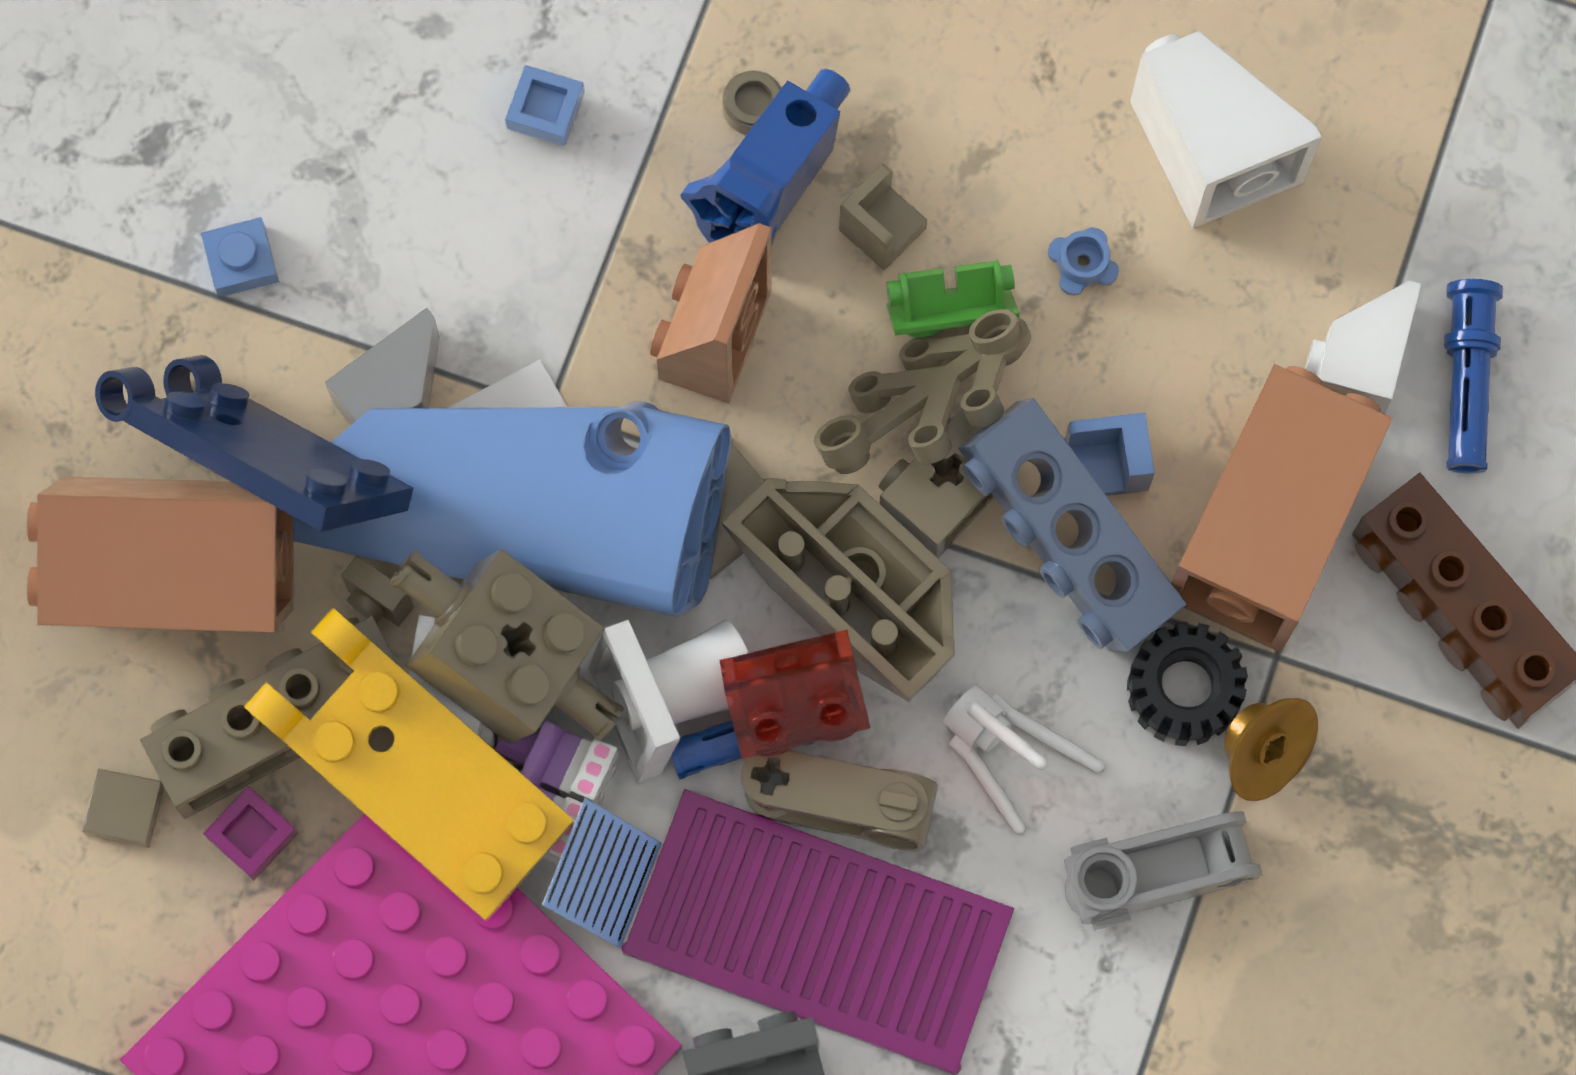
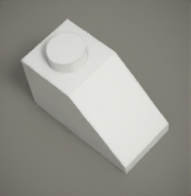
[1304,280,1421,414]

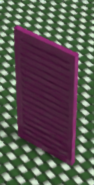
[621,789,1014,1075]

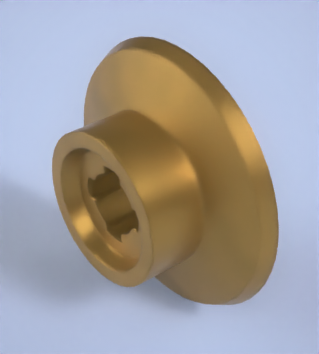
[1224,698,1318,801]

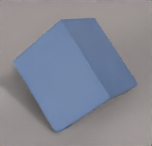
[1065,412,1155,496]

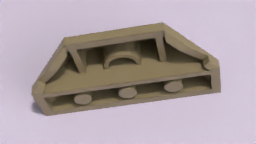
[722,478,955,702]

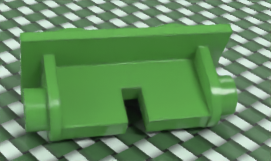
[886,260,1020,338]

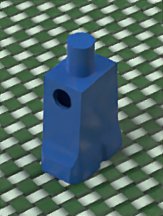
[680,69,851,247]

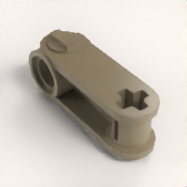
[741,748,938,851]

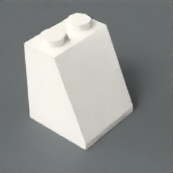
[1130,31,1322,229]

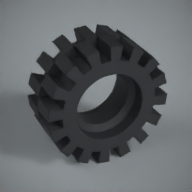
[1127,622,1248,746]

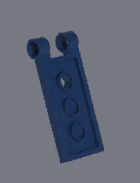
[95,355,414,532]

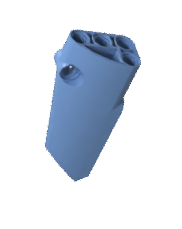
[294,401,731,617]

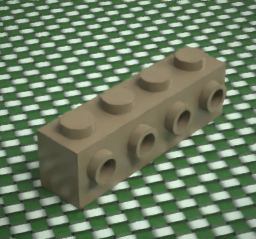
[139,616,399,819]

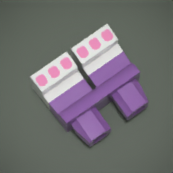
[495,720,620,866]

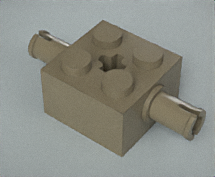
[390,549,624,744]

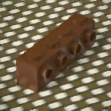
[1352,472,1576,729]

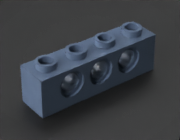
[958,398,1187,652]

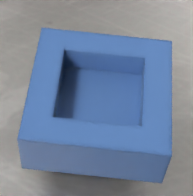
[505,65,585,146]
[201,217,279,298]

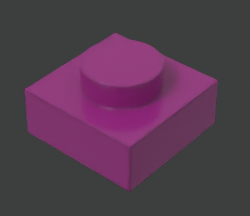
[203,786,298,881]

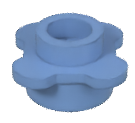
[1048,227,1119,296]

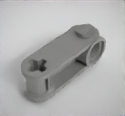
[1063,811,1263,931]

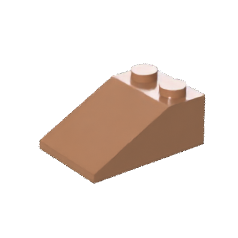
[650,223,771,403]

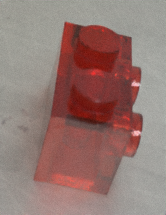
[720,630,871,759]

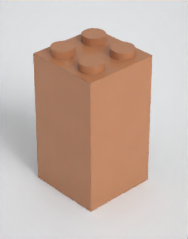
[1171,364,1393,653]
[27,476,294,633]

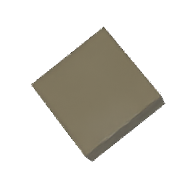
[82,768,164,848]

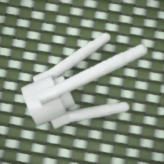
[943,685,1105,834]

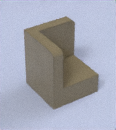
[839,163,927,270]

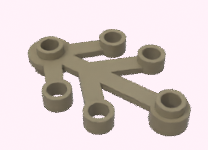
[814,309,1031,474]

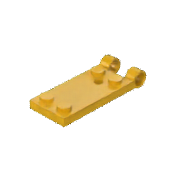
[244,608,575,921]

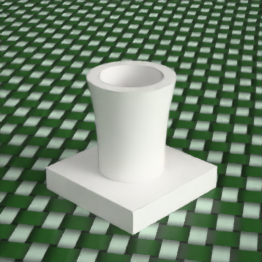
[588,620,759,783]

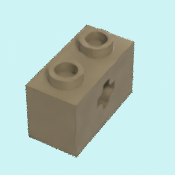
[878,409,1019,558]

